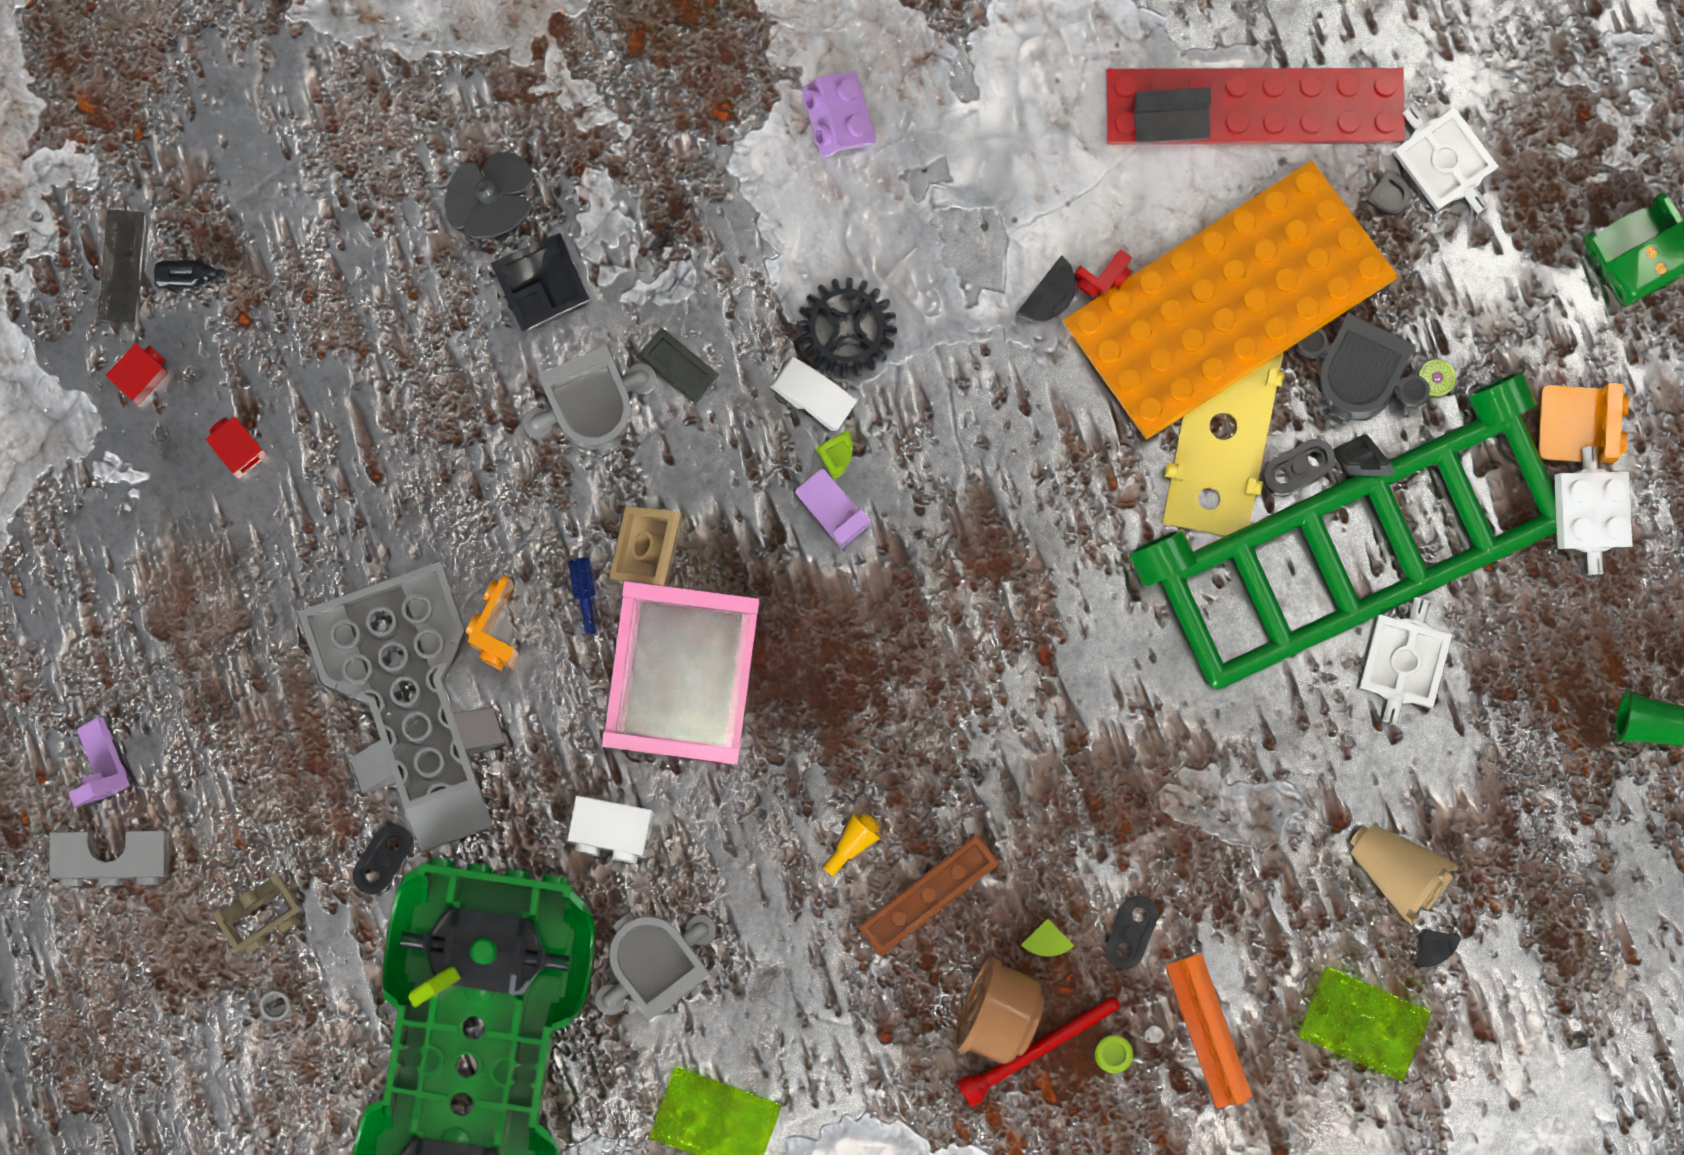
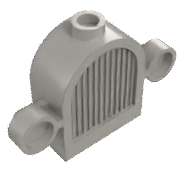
[523,345,657,456]
[595,913,716,1021]

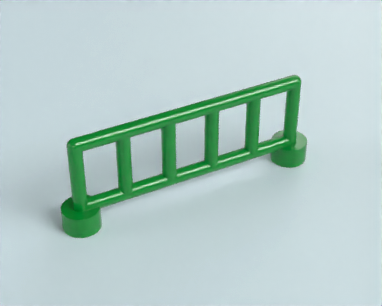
[1128,371,1557,689]

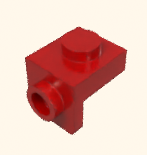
[1074,249,1132,298]

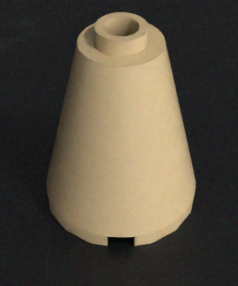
[1350,824,1458,925]

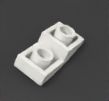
[770,357,857,431]

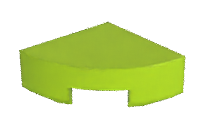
[815,430,853,481]
[1020,919,1074,957]
[408,967,461,1007]

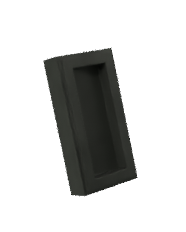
[638,327,719,405]

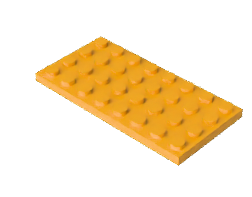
[1063,160,1397,440]

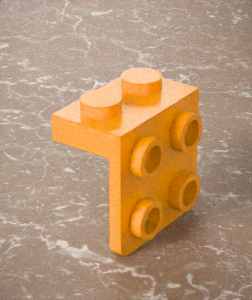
[1538,383,1629,465]
[466,575,520,671]

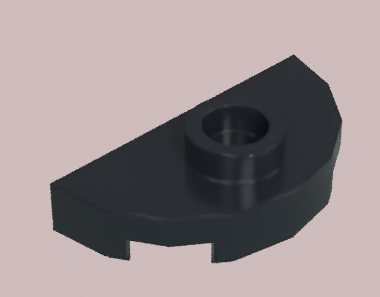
[1016,255,1076,322]

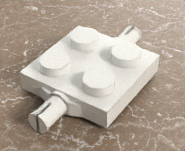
[1393,104,1499,215]
[1554,446,1632,575]
[1359,598,1452,725]

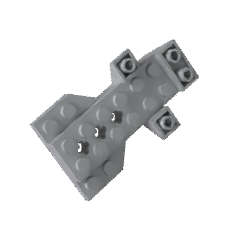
[298,561,505,852]

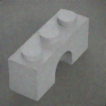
[49,831,169,887]

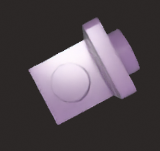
[795,469,871,549]
[69,717,130,807]

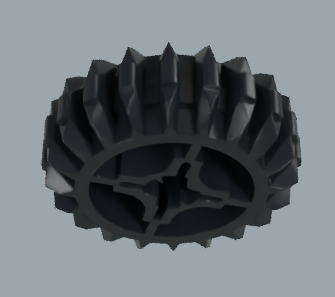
[796,278,897,379]

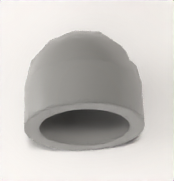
[259,989,290,1021]

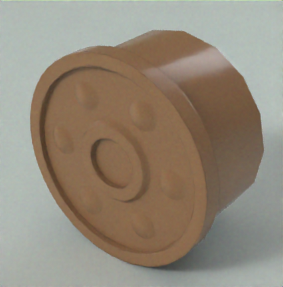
[953,956,1044,1064]

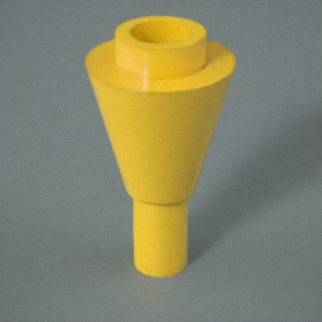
[822,812,882,877]

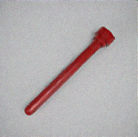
[956,997,1120,1108]

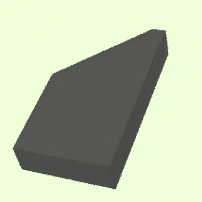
[1333,434,1395,476]

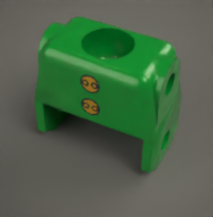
[1583,192,1684,307]

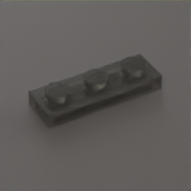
[97,209,147,325]

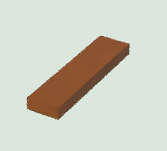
[858,834,1000,957]

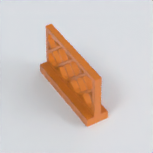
[1165,952,1253,1109]

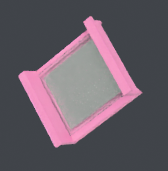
[602,581,759,764]

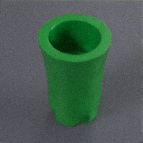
[1615,690,1684,747]

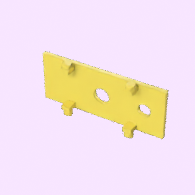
[1162,352,1284,537]

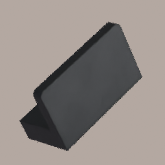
[1133,87,1211,144]

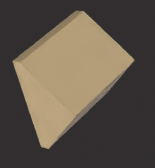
[609,506,683,587]

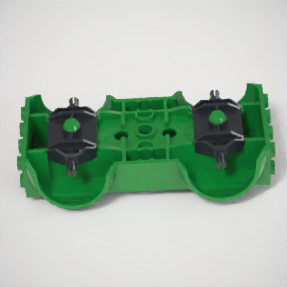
[352,857,595,1155]

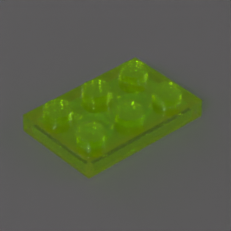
[1297,966,1432,1082]
[649,1066,782,1155]

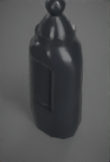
[154,260,225,289]

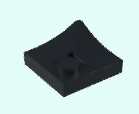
[491,233,591,332]

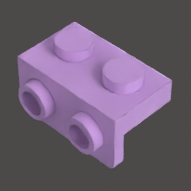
[802,71,876,158]

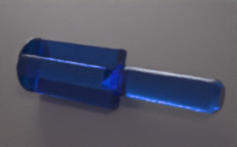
[568,557,596,635]

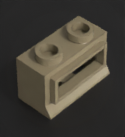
[212,872,304,955]

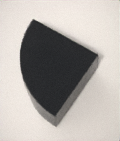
[1416,929,1461,967]

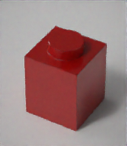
[105,343,169,406]
[205,416,267,479]

